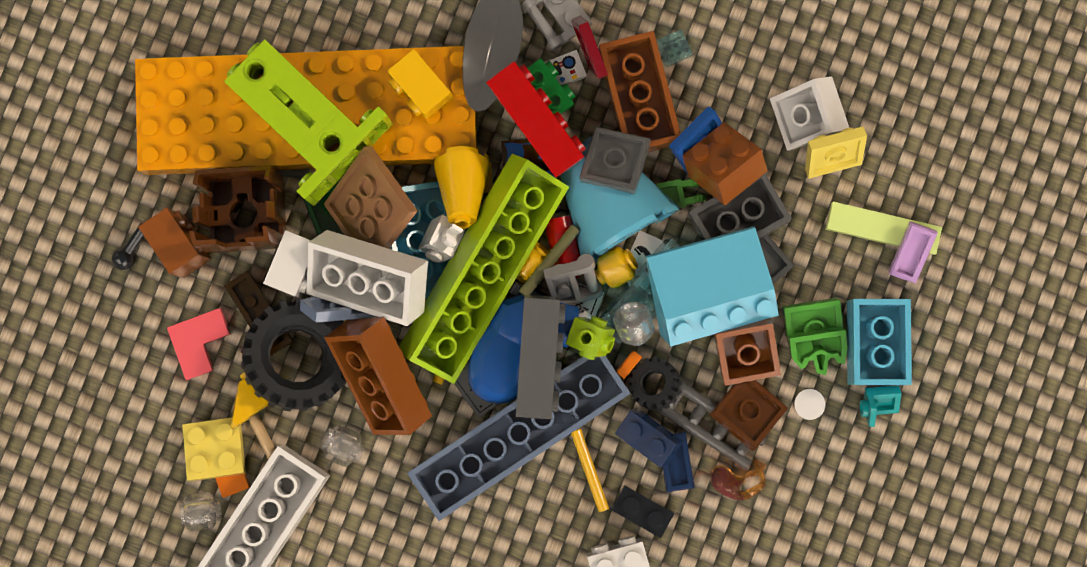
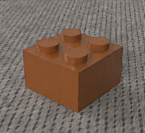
[682,122,768,205]
[138,207,211,278]
[714,318,781,386]

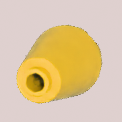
[434,146,490,229]

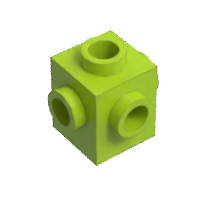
[565,316,615,360]

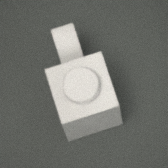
[418,214,466,263]

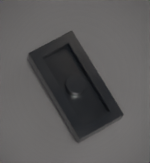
[611,485,675,538]

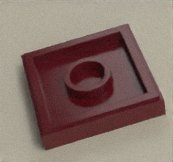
[571,15,608,79]

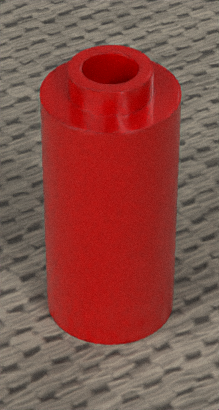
[545,216,580,278]

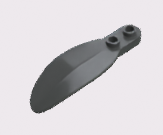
[463,0,523,111]

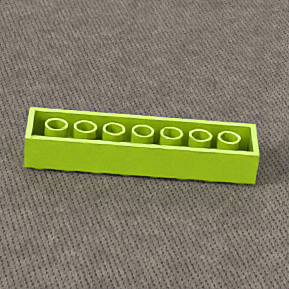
[399,154,569,384]

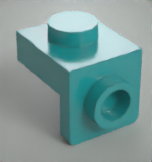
[859,385,902,427]

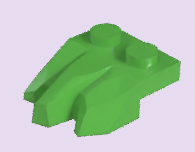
[782,297,848,375]

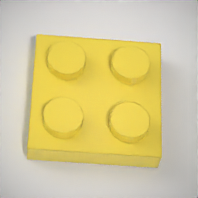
[805,126,867,179]
[182,418,246,482]

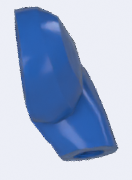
[467,295,579,404]

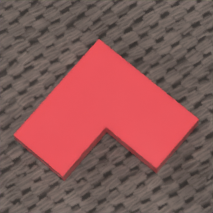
[167,308,231,380]

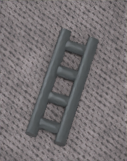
[654,381,767,470]

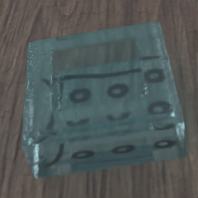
[656,29,693,67]

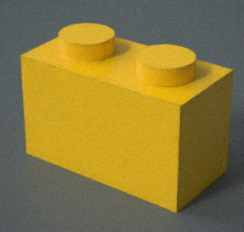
[388,49,453,119]

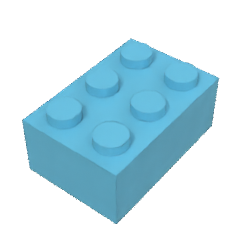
[847,299,912,385]

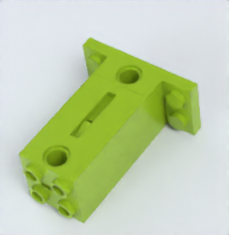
[224,39,393,206]

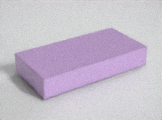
[888,221,938,284]

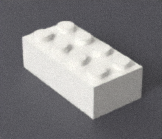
[306,230,428,326]

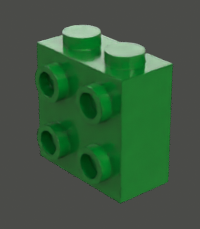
[527,58,576,115]

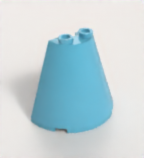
[560,137,681,261]

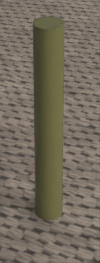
[519,225,580,296]

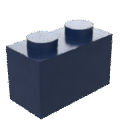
[615,409,683,468]

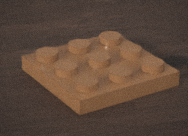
[324,146,418,249]

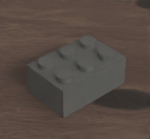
[687,174,792,241]

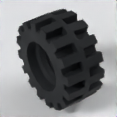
[628,357,682,411]

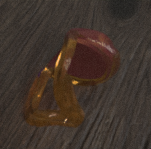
[710,459,767,500]

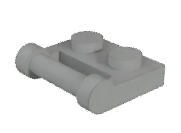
[521,0,592,51]
[543,254,603,305]

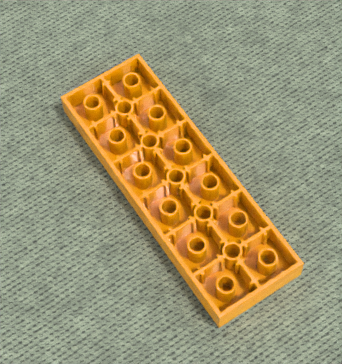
[135,46,478,175]

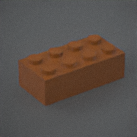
[598,31,681,152]
[324,317,432,435]

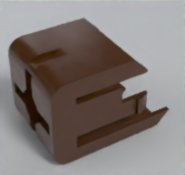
[189,165,287,253]

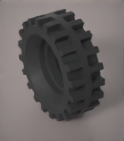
[241,298,346,412]

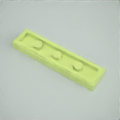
[825,202,942,255]

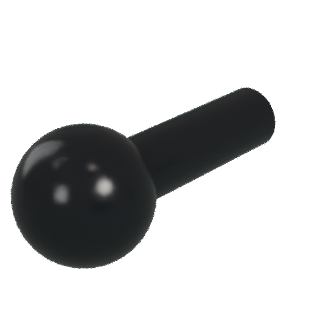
[112,222,144,270]

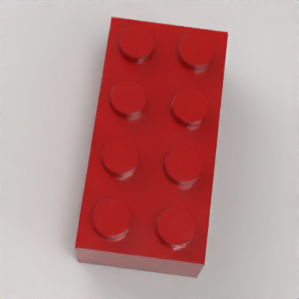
[486,61,586,178]

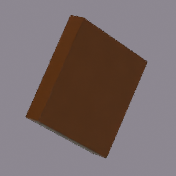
[709,380,788,451]

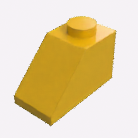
[230,372,269,430]

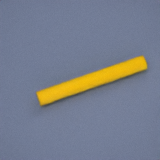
[571,428,609,512]

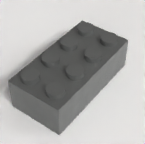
[516,295,566,419]

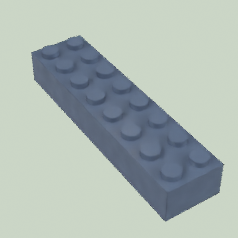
[407,356,630,521]

